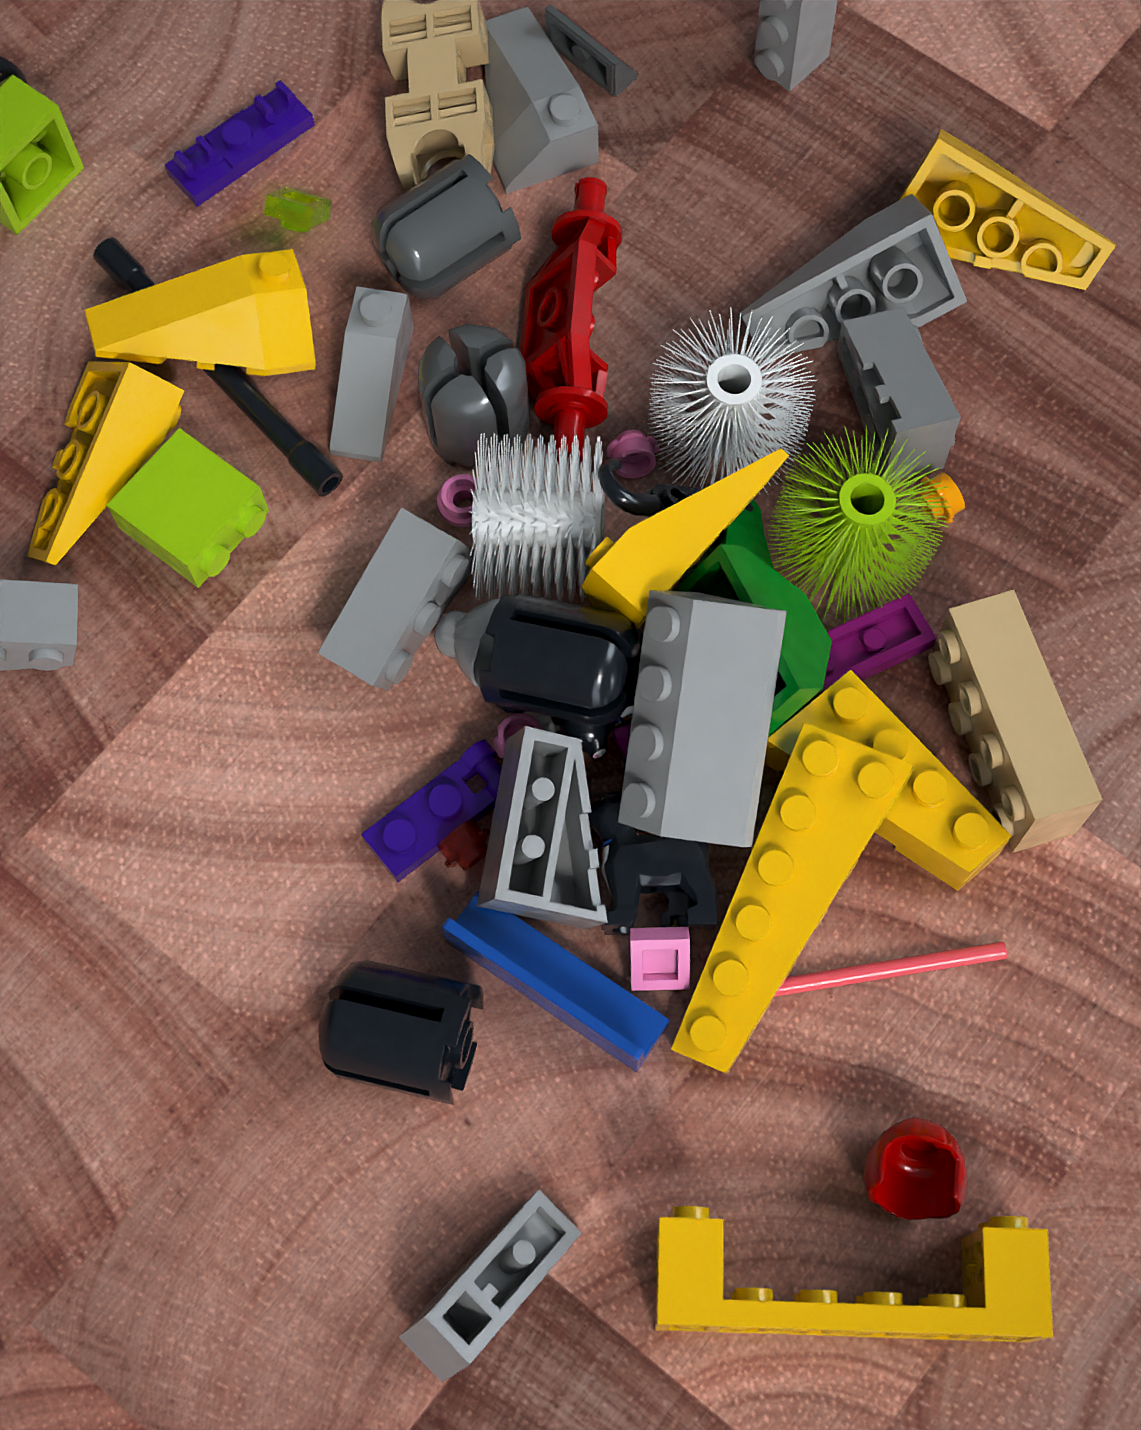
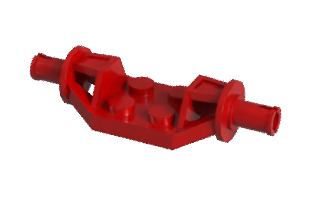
[520,177,622,467]

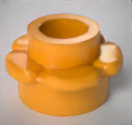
[916,472,965,524]

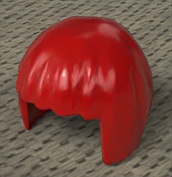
[864,1117,968,1220]

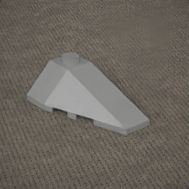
[740,194,968,359]

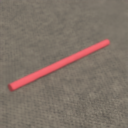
[774,942,1007,997]

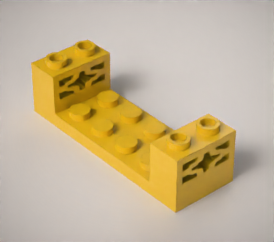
[655,1206,1053,1343]

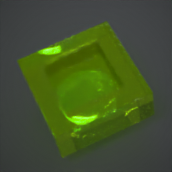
[264,187,332,232]

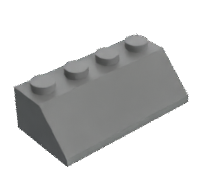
[618,590,787,847]

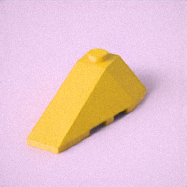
[897,129,1116,290]
[84,249,316,376]
[26,361,184,566]
[581,448,789,629]

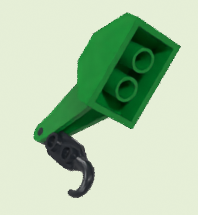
[598,459,832,736]

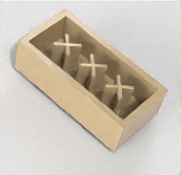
[928,590,1103,853]

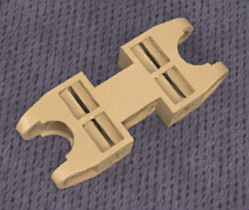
[381,0,495,192]

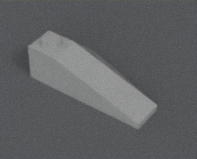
[485,6,599,194]

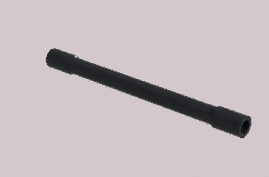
[93,238,343,497]

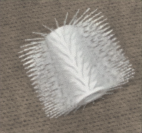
[647,307,817,494]
[469,433,605,603]

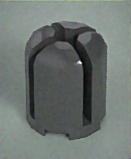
[371,154,521,300]
[418,324,530,471]

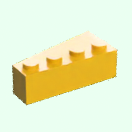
[764,670,1012,891]

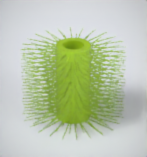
[767,425,951,623]

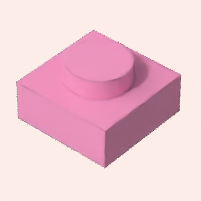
[630,927,690,991]

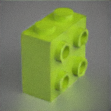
[106,428,269,588]

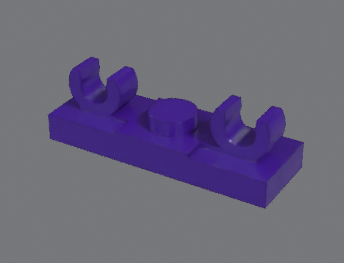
[164,80,315,207]

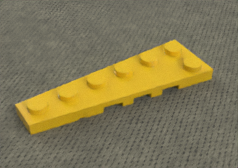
[671,722,914,1073]

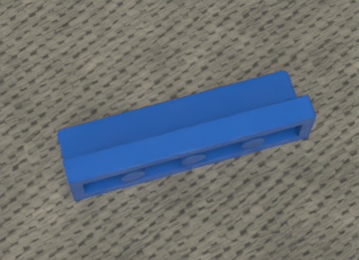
[441,891,670,1073]

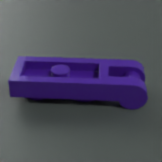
[361,739,502,883]

